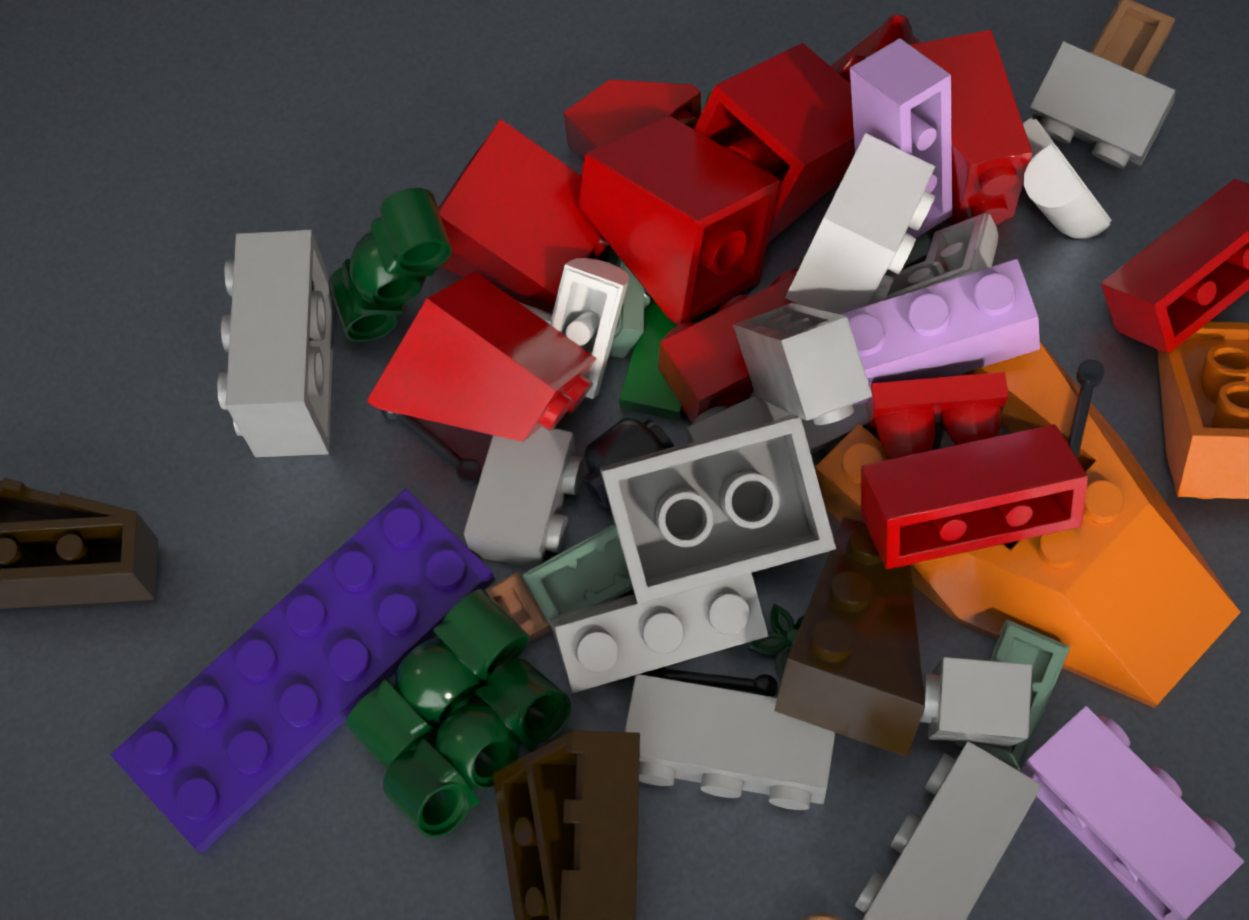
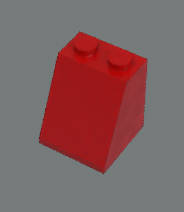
[871,29,1032,225]
[694,43,855,244]
[579,115,780,325]
[438,119,609,312]
[367,271,597,442]

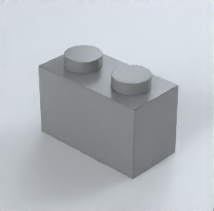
[1030,41,1176,168]
[463,426,584,569]
[920,657,1032,747]

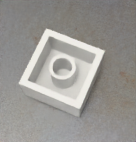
[785,133,936,314]

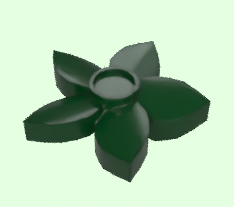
[749,603,804,682]

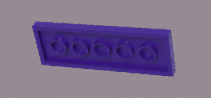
[110,488,495,854]

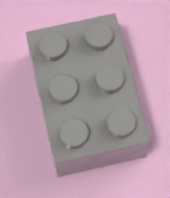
[217,230,335,458]
[599,415,836,604]

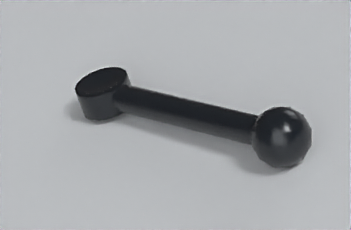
[1068,359,1104,460]
[380,409,482,486]
[640,667,778,697]

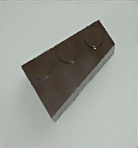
[0,478,158,609]
[774,517,925,758]
[493,730,640,920]

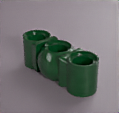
[329,188,452,342]
[345,589,530,770]
[383,658,571,838]

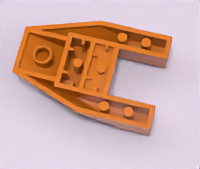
[815,341,1240,708]

